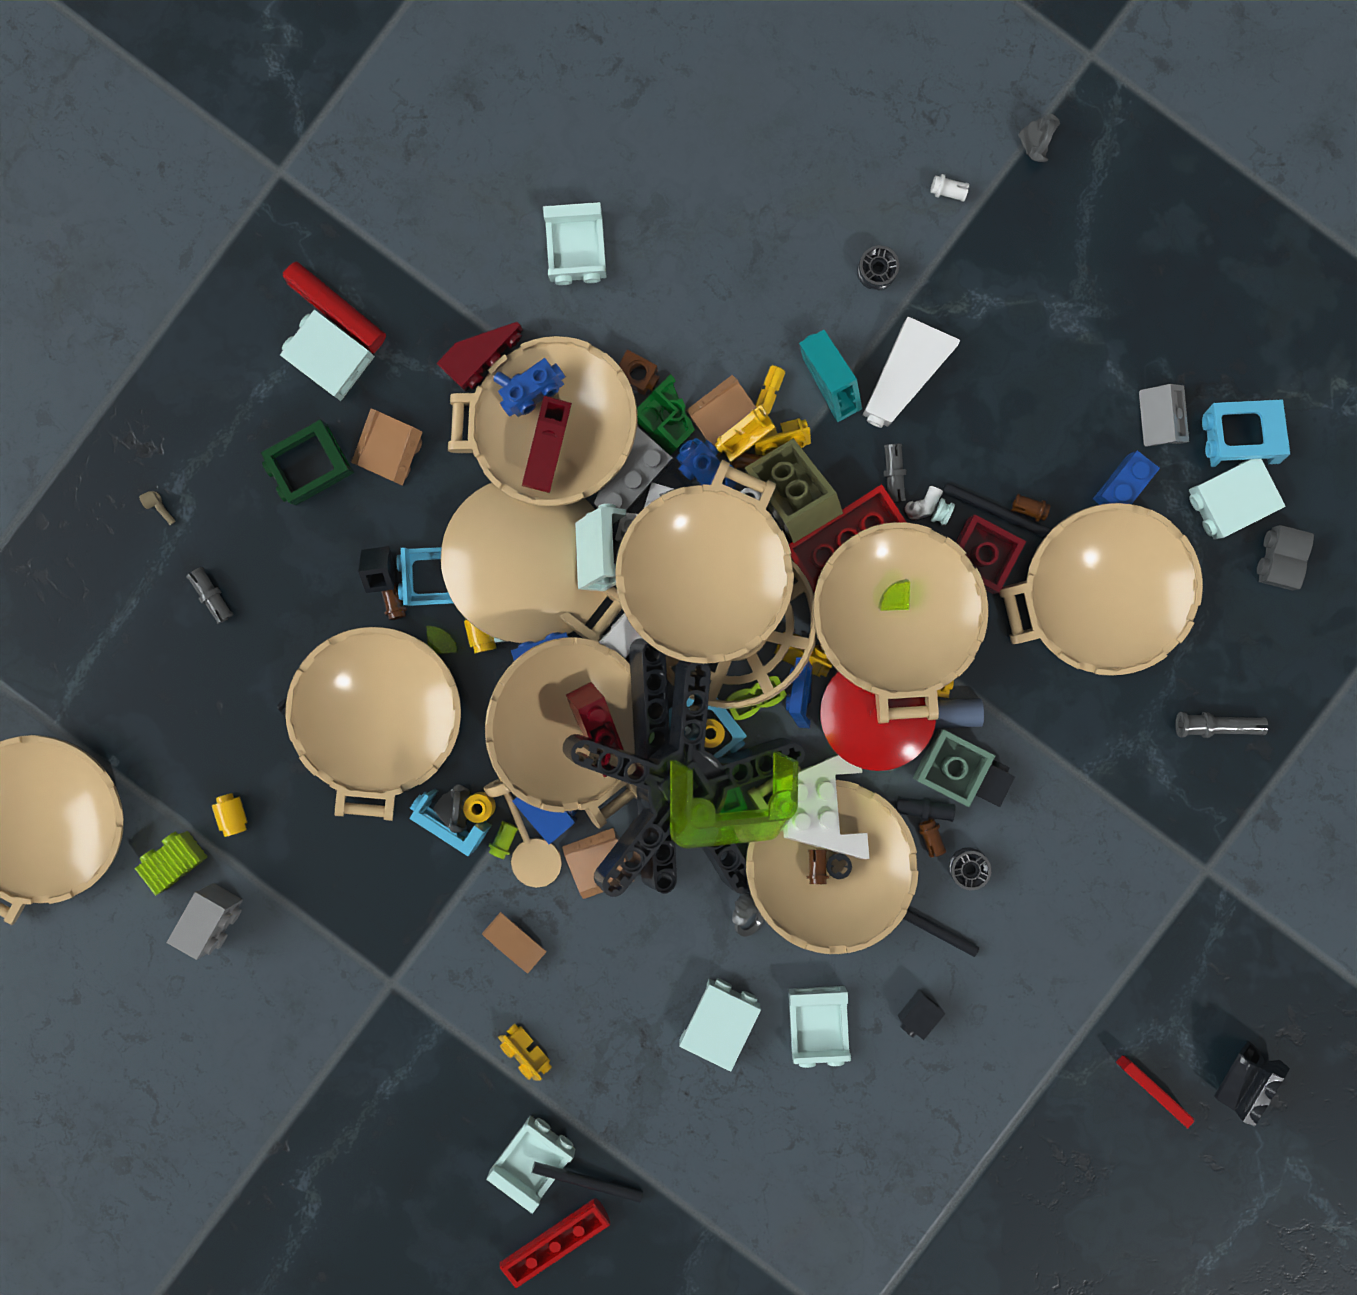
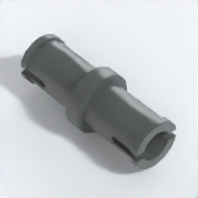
[883,444,907,502]
[186,567,234,624]

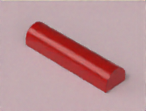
[282,262,386,354]
[500,1198,610,1288]

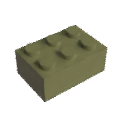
[745,438,843,543]

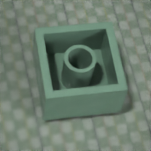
[913,728,995,807]

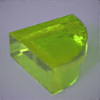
[878,579,910,611]
[427,626,458,654]

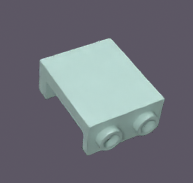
[543,202,607,285]
[280,310,375,401]
[1189,459,1286,540]
[575,504,626,591]
[679,978,761,1072]
[788,986,851,1068]
[486,1115,575,1214]

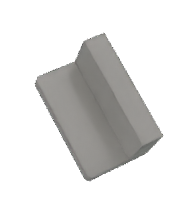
[1139,384,1189,446]

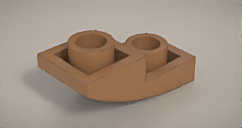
[482,912,546,973]

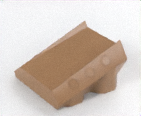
[686,375,757,456]
[351,409,422,486]
[562,828,635,899]

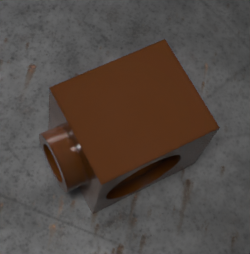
[619,349,660,396]

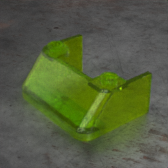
[670,752,798,849]

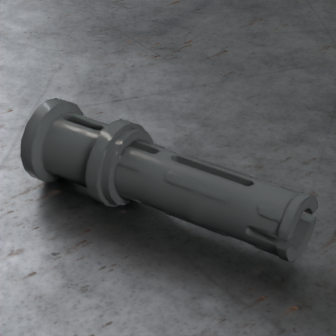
[1176,712,1268,738]

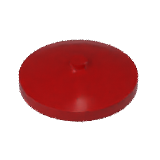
[820,671,936,771]

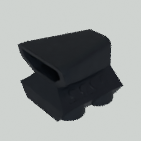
[1214,1041,1290,1126]

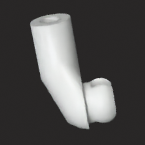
[905,486,943,520]

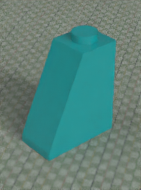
[799,330,862,422]

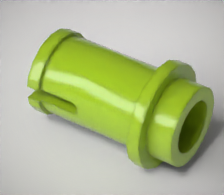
[489,821,518,859]

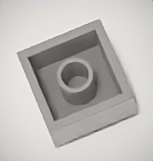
[166,883,243,960]

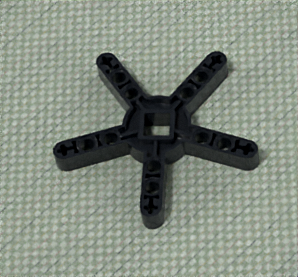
[563,660,805,897]

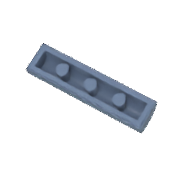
[935,698,984,728]

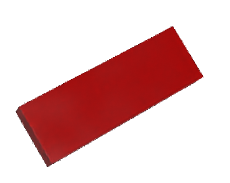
[1116,1055,1194,1128]

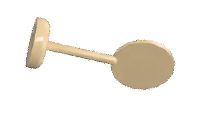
[484,778,562,888]

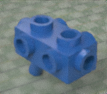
[493,358,566,417]
[676,438,737,490]

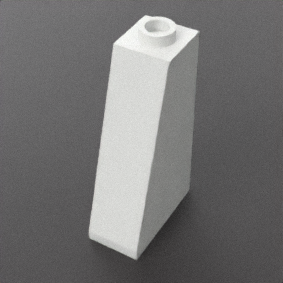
[863,317,960,428]

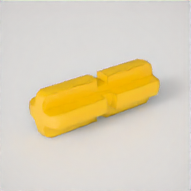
[755,365,785,414]

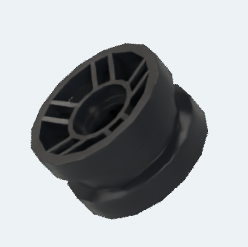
[857,245,900,291]
[949,847,992,891]

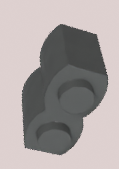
[1257,525,1314,590]

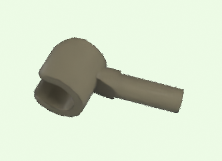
[139,491,176,525]

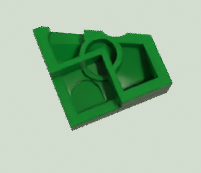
[637,374,695,455]

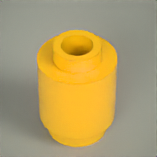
[464,620,497,654]
[704,718,725,748]
[463,792,496,823]
[212,793,247,837]

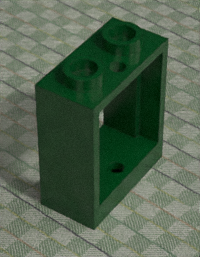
[261,419,354,505]

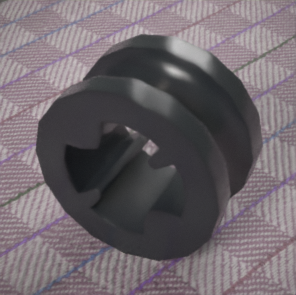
[826,853,852,879]

